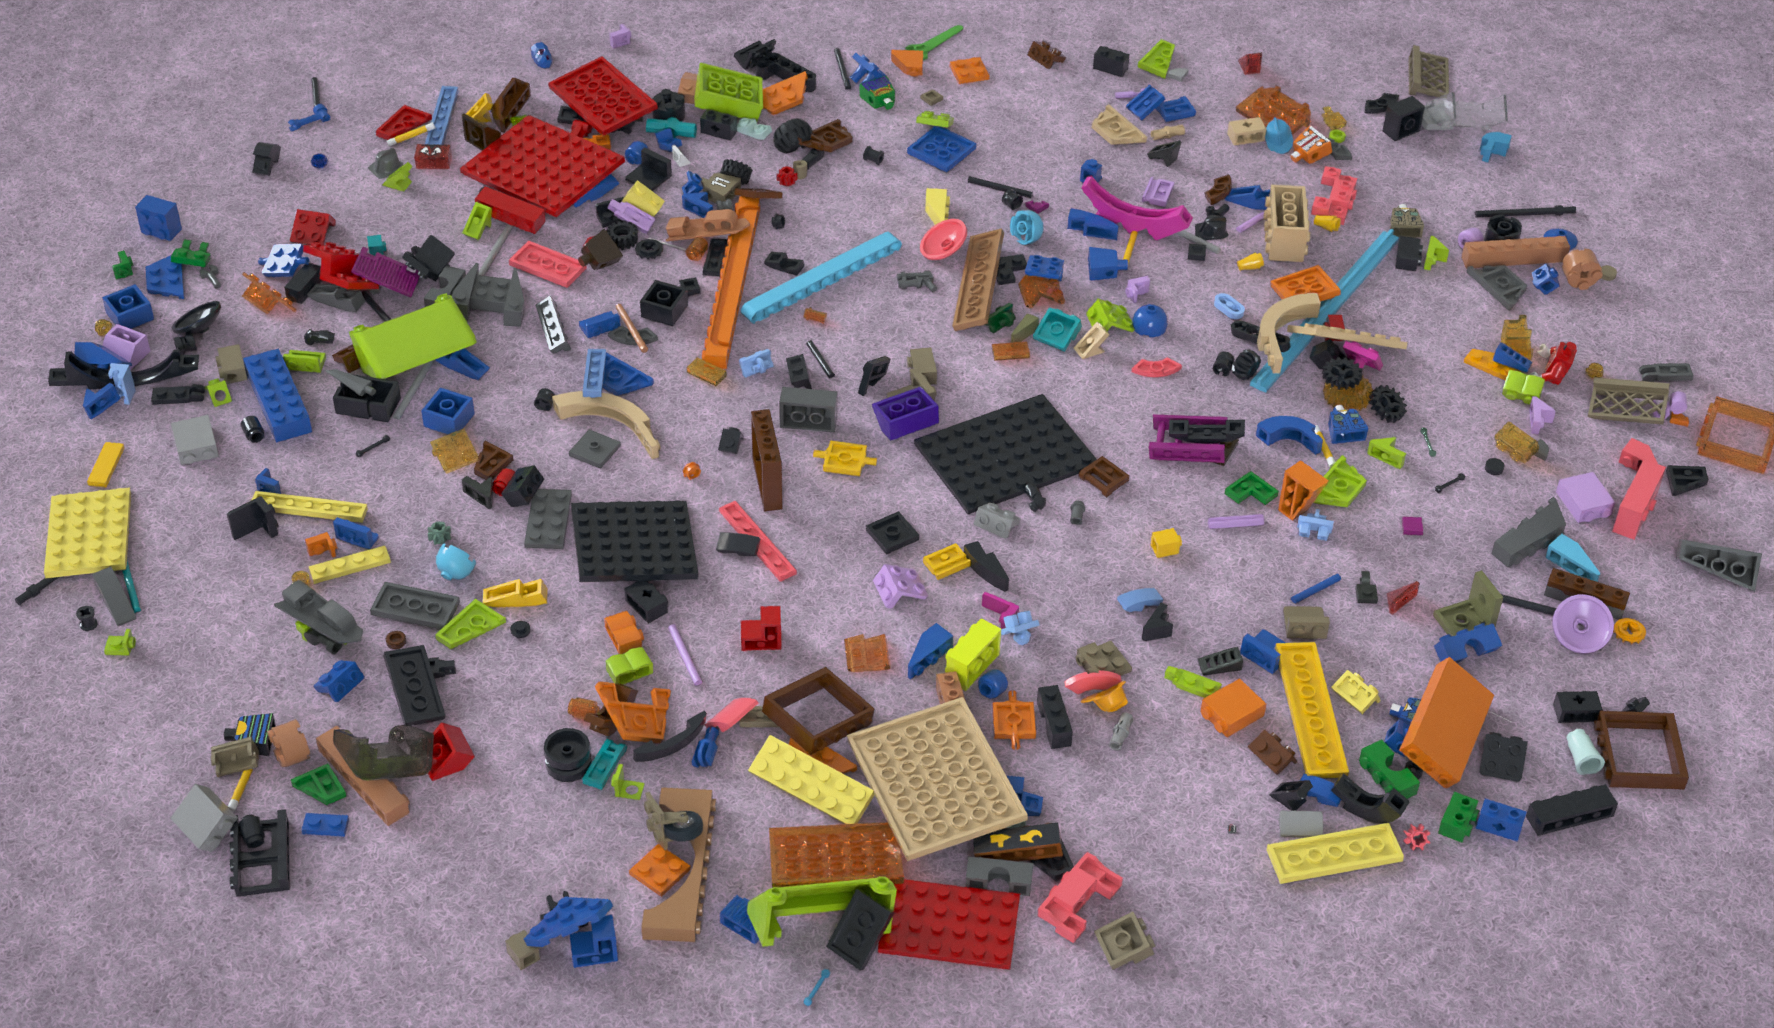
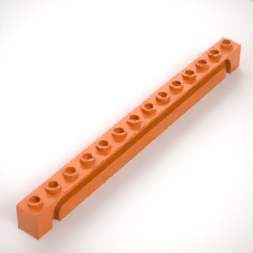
[702,196,760,369]

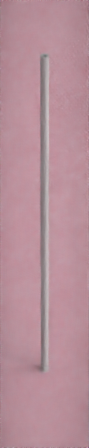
[393,224,514,420]

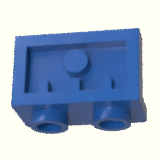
[579,311,620,338]
[333,517,379,550]

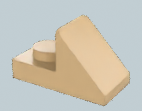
[1074,322,1110,359]

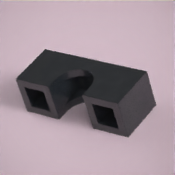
[1037,685,1073,749]

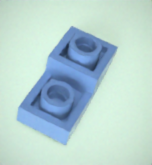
[1117,588,1164,612]

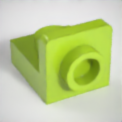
[104,629,136,656]

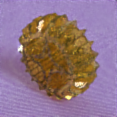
[1323,375,1373,411]

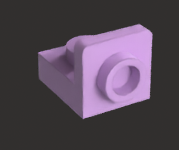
[609,24,631,49]
[1125,276,1150,303]

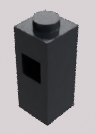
[284,262,323,304]

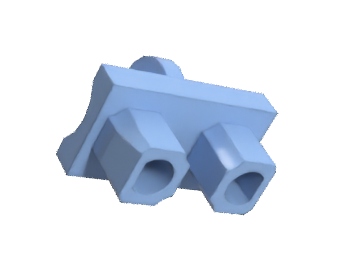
[739,349,774,378]
[1297,508,1334,541]
[1001,610,1040,645]

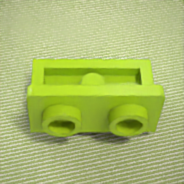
[283,350,326,373]

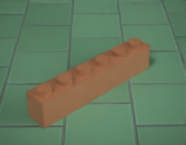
[1461,236,1570,269]
[316,726,410,826]

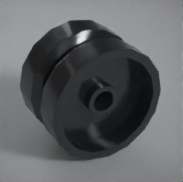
[544,728,592,782]

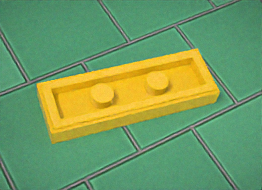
[87,442,125,487]

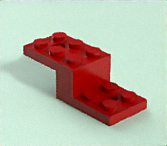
[303,242,379,289]

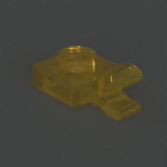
[1321,106,1347,130]

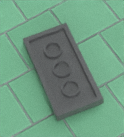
[524,489,572,549]
[370,582,460,630]

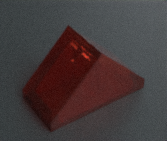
[1238,53,1263,75]

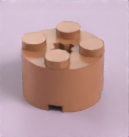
[1562,248,1603,290]
[267,719,310,768]

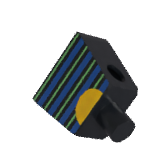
[224,713,276,756]

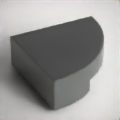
[1529,439,1549,461]

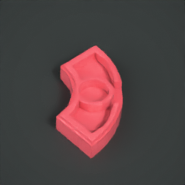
[1131,357,1182,377]
[1064,670,1122,694]

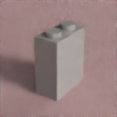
[171,415,219,465]
[170,784,238,852]

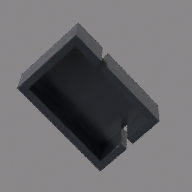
[333,374,401,422]

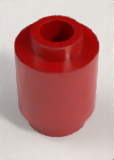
[492,468,515,496]

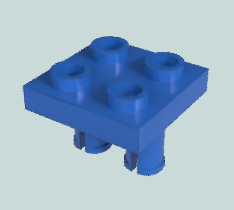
[849,53,886,84]

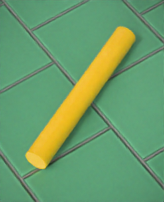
[1123,231,1138,264]

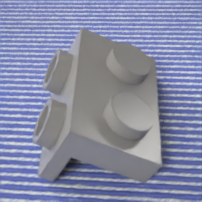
[973,503,1021,539]

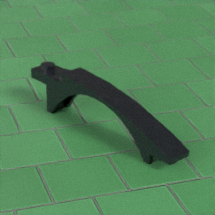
[48,349,199,390]

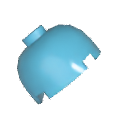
[1010,210,1044,245]
[436,544,477,581]

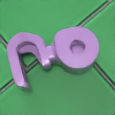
[1651,391,1687,420]

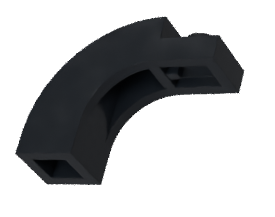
[1330,773,1410,823]

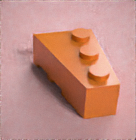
[1278,460,1329,521]

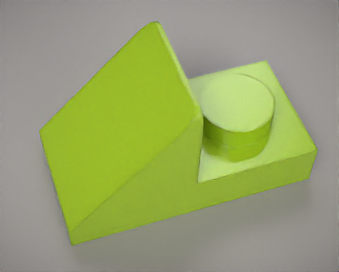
[382,162,413,191]
[462,202,492,240]
[1424,236,1449,270]
[1367,437,1406,469]

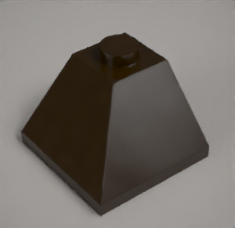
[462,113,501,150]

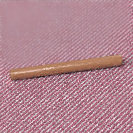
[615,304,648,353]

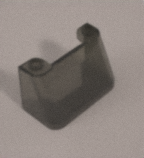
[333,724,434,781]

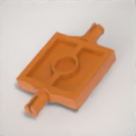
[992,690,1036,750]

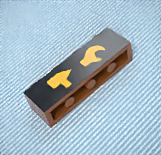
[973,822,1063,862]

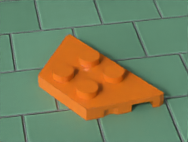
[763,71,808,115]
[788,738,857,774]

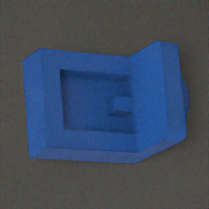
[655,128,682,152]
[682,171,703,194]

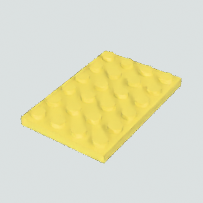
[44,488,131,578]

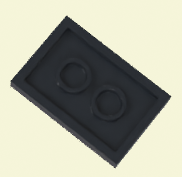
[826,889,895,970]

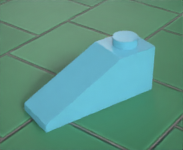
[1545,534,1600,582]

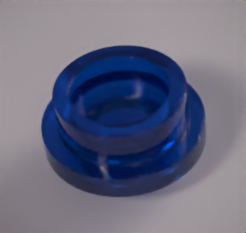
[311,153,328,168]

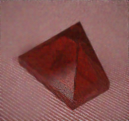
[1387,581,1420,615]

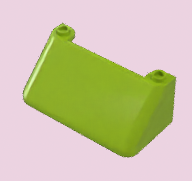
[349,294,477,379]
[747,876,897,947]

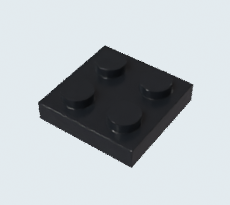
[866,511,919,555]

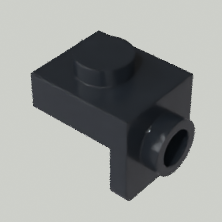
[718,427,744,454]

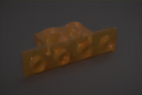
[242,272,297,314]

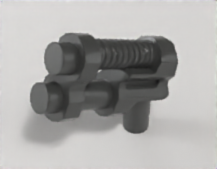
[897,270,937,292]

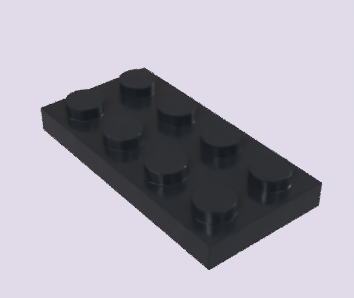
[383,645,446,727]

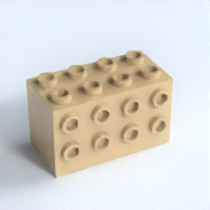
[1263,184,1310,262]

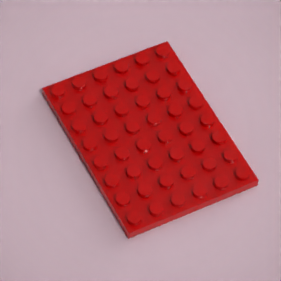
[460,115,625,218]

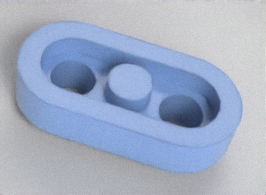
[1214,293,1245,319]

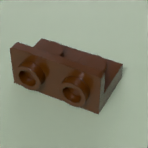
[332,344,360,373]

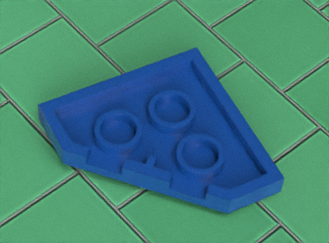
[524,897,614,947]

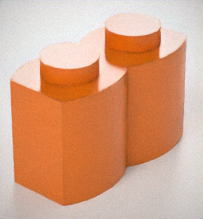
[604,610,644,654]

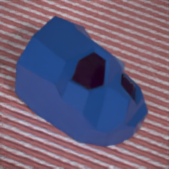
[531,42,552,68]

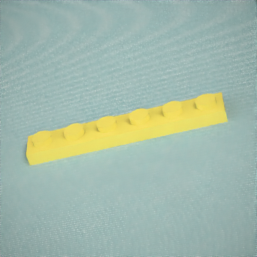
[252,491,368,523]

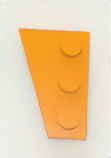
[1464,348,1522,381]

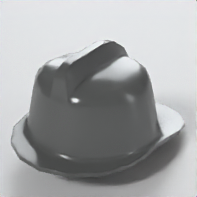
[367,148,403,179]

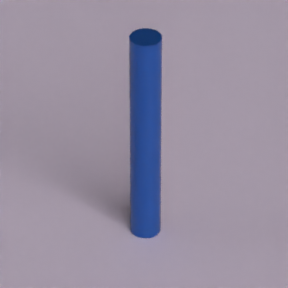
[1291,573,1341,604]

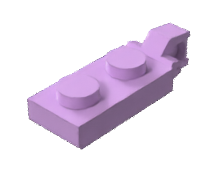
[608,199,656,234]

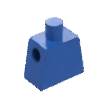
[1088,247,1128,280]

